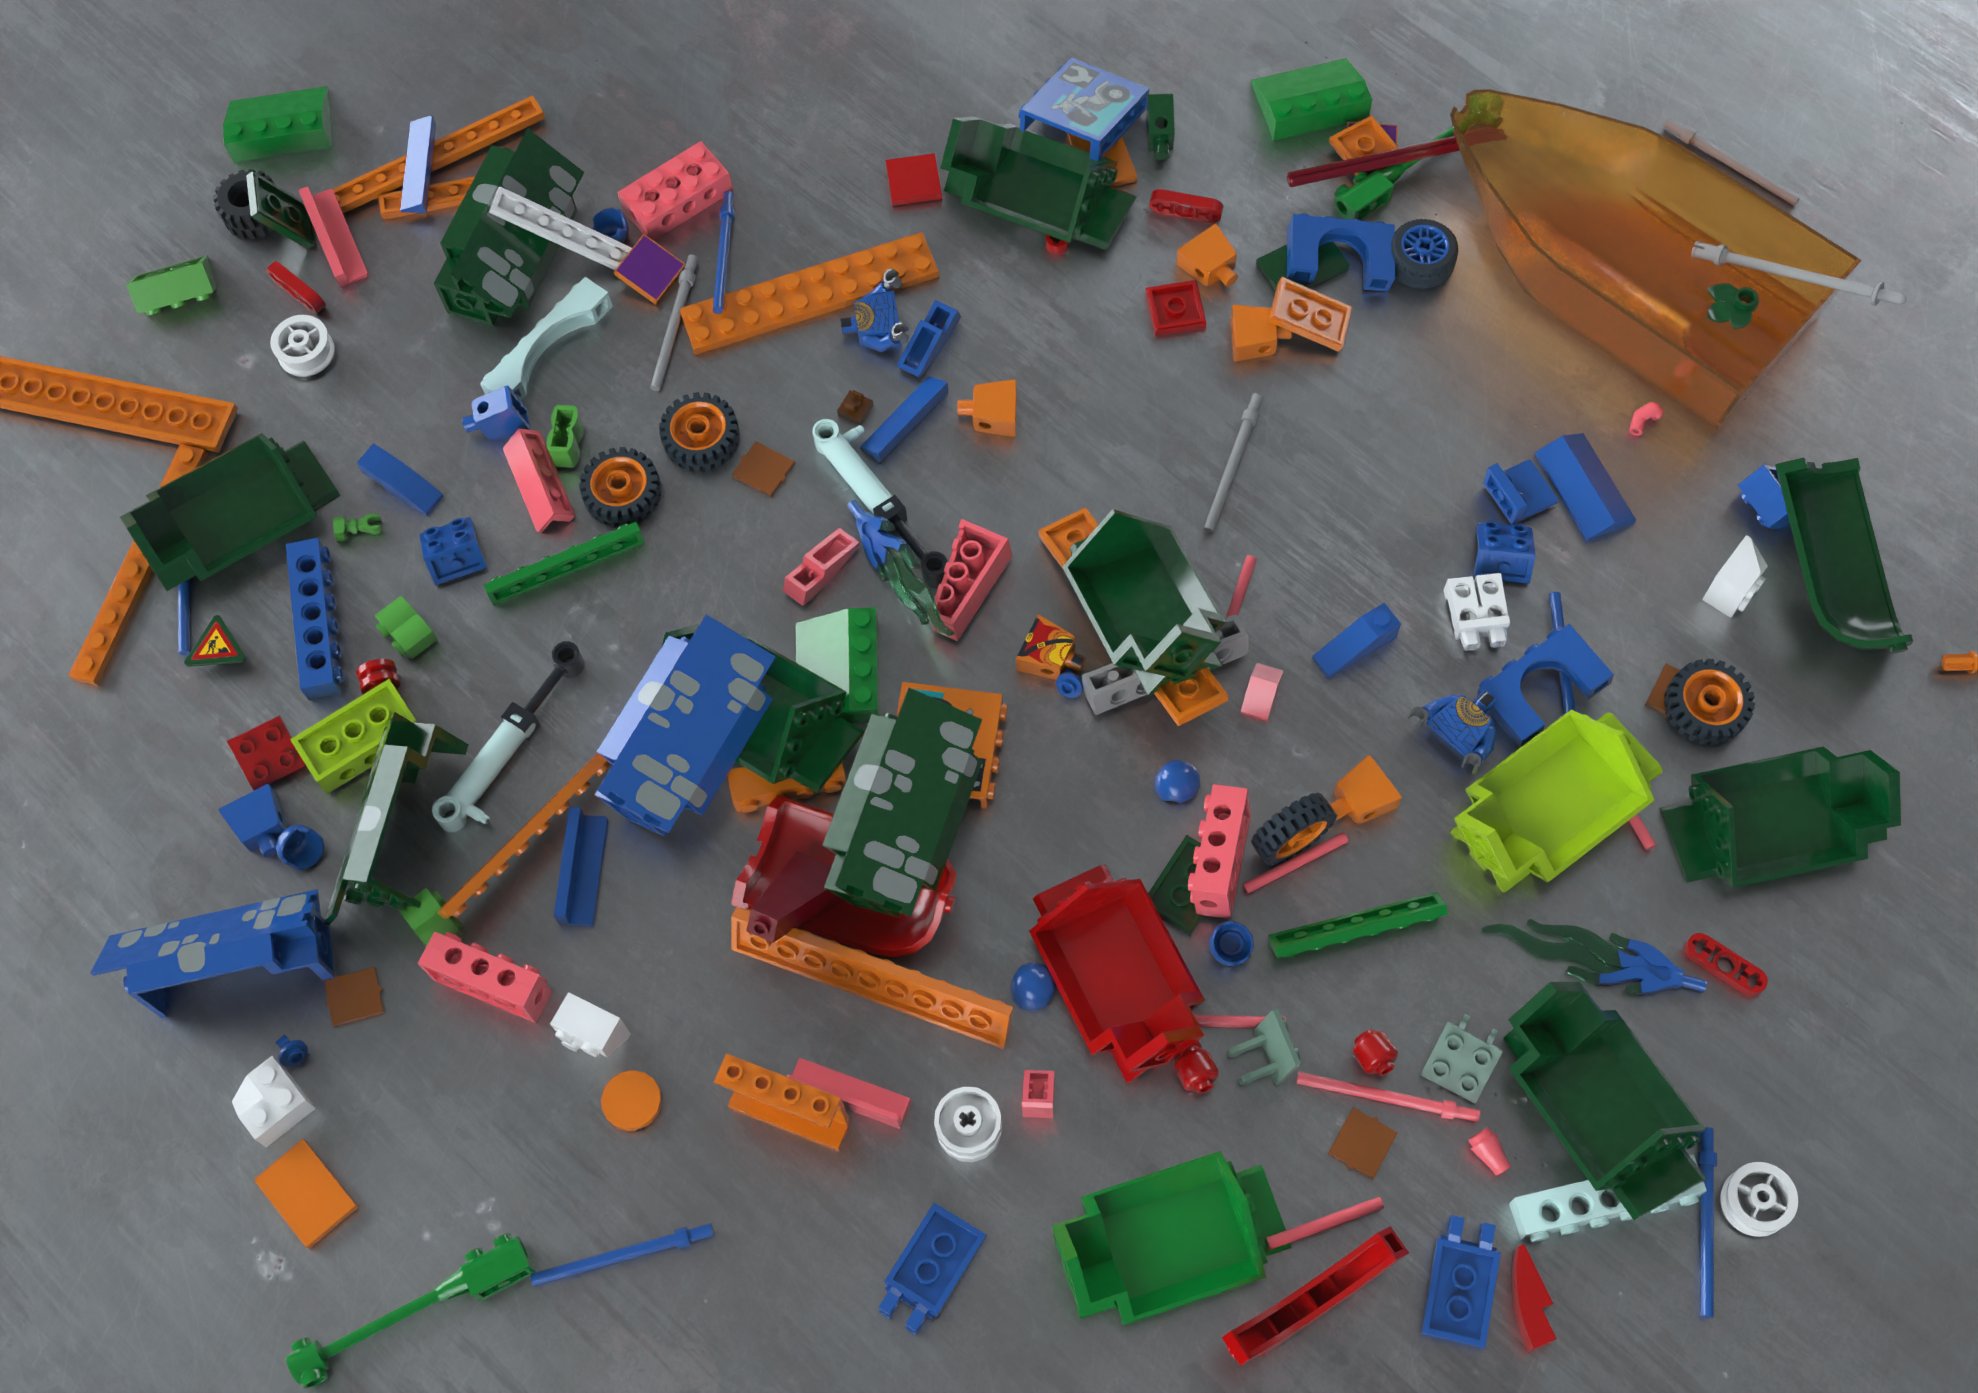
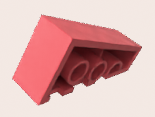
[929,519,1013,641]

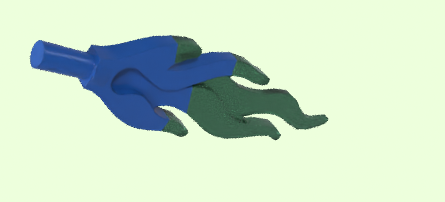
[848,500,954,636]
[1482,919,1707,995]

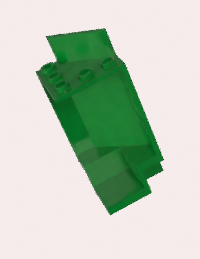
[1052,1151,1292,1325]

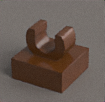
[837,390,874,425]

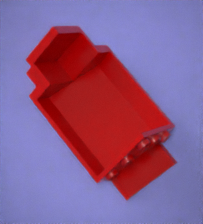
[1029,864,1205,1083]

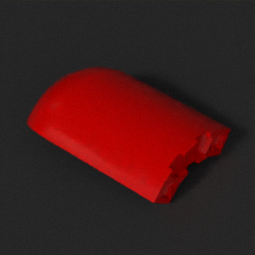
[731,795,957,957]

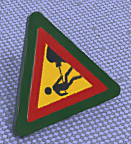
[184,615,246,667]

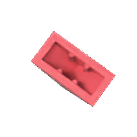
[1240,663,1284,722]
[1022,1070,1055,1118]

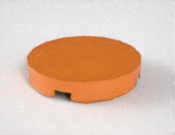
[601,1070,662,1132]

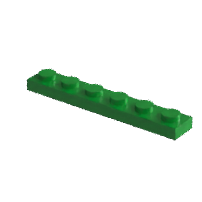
[483,522,645,605]
[1268,892,1448,958]

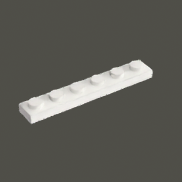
[489,187,632,270]

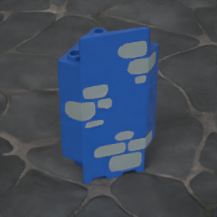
[595,614,776,837]
[90,889,336,1018]

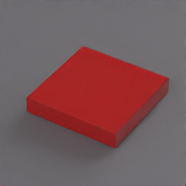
[885,153,942,206]
[1145,280,1207,336]

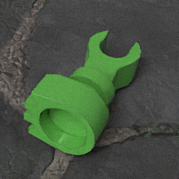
[333,513,382,542]

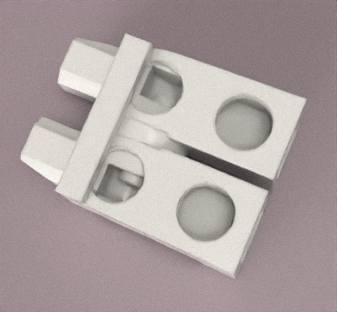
[1443,573,1510,651]

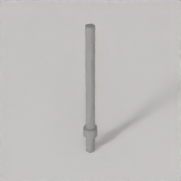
[1664,118,1800,206]
[650,254,698,391]
[1203,393,1263,533]

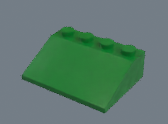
[1251,58,1373,141]
[223,86,332,163]
[796,607,880,724]

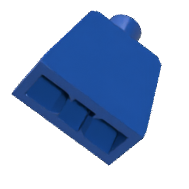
[462,385,531,440]
[218,784,286,857]

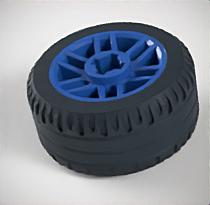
[1391,219,1459,289]

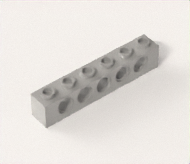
[1082,614,1249,715]

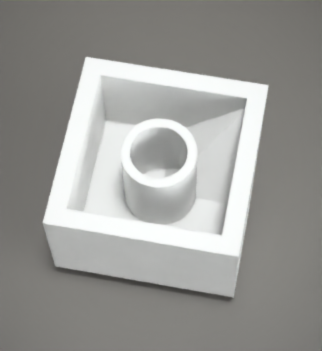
[1702,535,1768,618]
[550,992,631,1058]
[232,1056,316,1148]

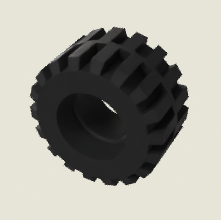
[213,169,275,239]

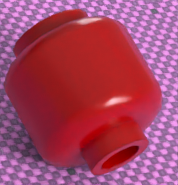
[1353,1029,1398,1076]
[1174,1046,1219,1094]

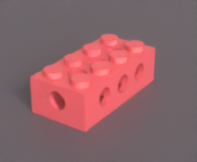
[617,141,733,241]
[1188,784,1251,919]
[418,931,552,1023]

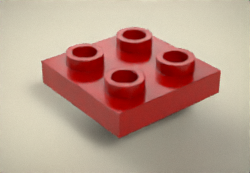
[227,715,306,791]

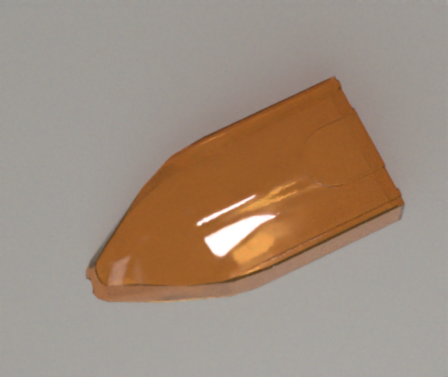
[1450,89,1862,429]

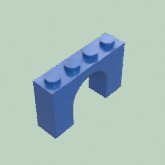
[1287,213,1395,292]
[1477,624,1614,748]

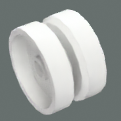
[934,1087,1002,1162]

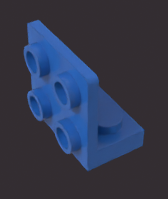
[1483,459,1558,525]
[419,517,487,585]
[1474,521,1536,583]

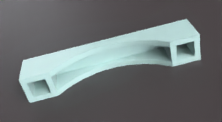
[480,277,613,400]

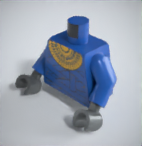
[840,269,909,352]
[1408,690,1497,775]

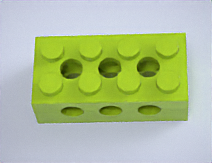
[290,679,418,794]

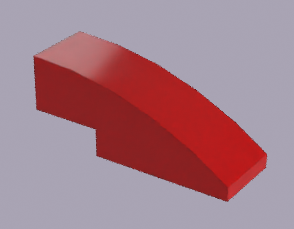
[1511,1244,1557,1353]

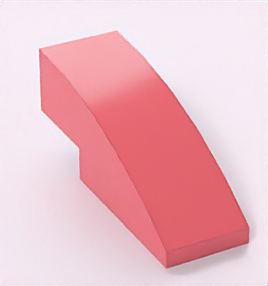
[783,528,860,606]

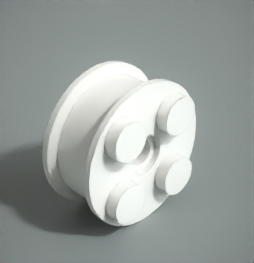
[270,315,335,377]
[1720,1162,1798,1237]

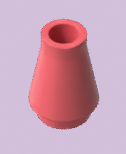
[1468,1127,1511,1176]

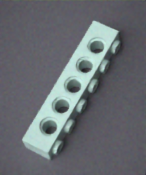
[1509,1155,1707,1243]

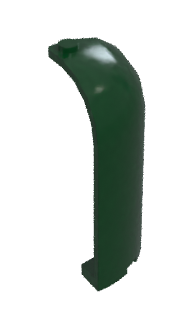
[1775,457,1913,654]

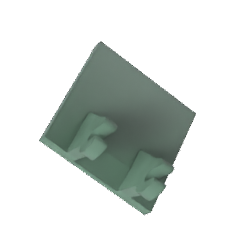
[1227,1008,1301,1086]
[1420,1014,1503,1104]

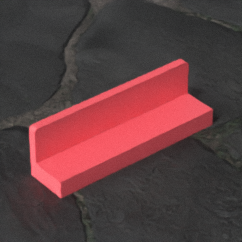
[298,186,369,287]
[503,428,576,532]
[787,1058,911,1129]

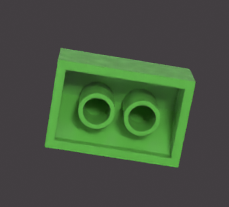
[126,255,216,316]

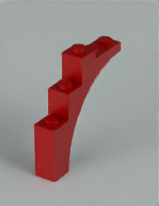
[1222,1226,1409,1366]

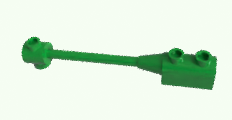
[1334,92,1504,221]
[286,1233,536,1389]

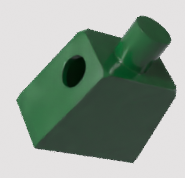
[1146,94,1175,160]

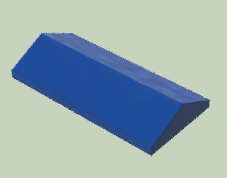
[1535,433,1636,541]

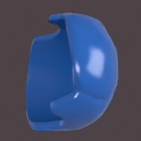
[591,208,629,243]
[1154,760,1201,804]
[275,824,324,870]
[1209,921,1254,966]
[1010,962,1056,1011]

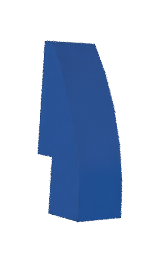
[896,300,962,378]
[357,443,443,516]

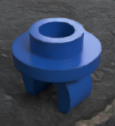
[1056,668,1083,698]
[275,1034,308,1067]

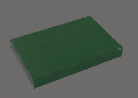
[246,171,314,249]
[1256,242,1350,292]
[1148,835,1204,937]

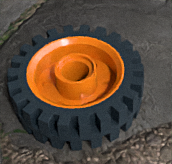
[659,392,740,472]
[579,447,662,527]
[1664,659,1755,745]
[1251,793,1337,866]

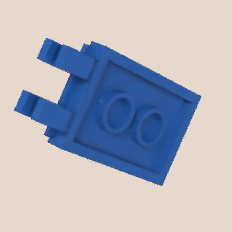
[878,1203,986,1335]
[1420,1215,1501,1349]

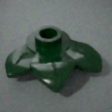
[1706,283,1759,329]

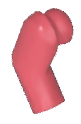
[1629,402,1663,436]

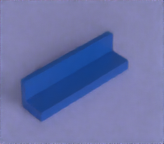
[553,807,608,927]

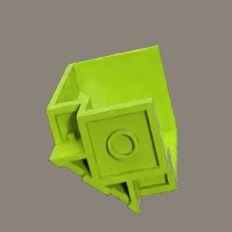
[1450,710,1663,893]

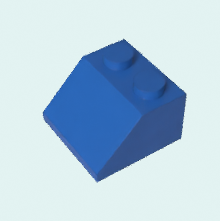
[1738,464,1790,529]

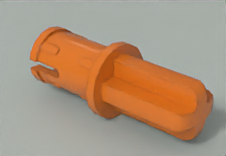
[1941,651,1978,673]

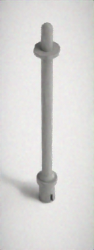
[1691,241,1907,306]

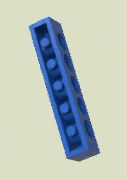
[286,538,344,700]

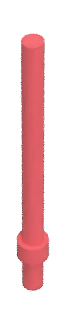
[1296,1072,1480,1122]

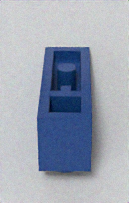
[1312,602,1401,679]

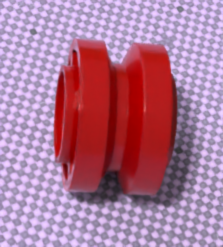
[356,659,400,694]

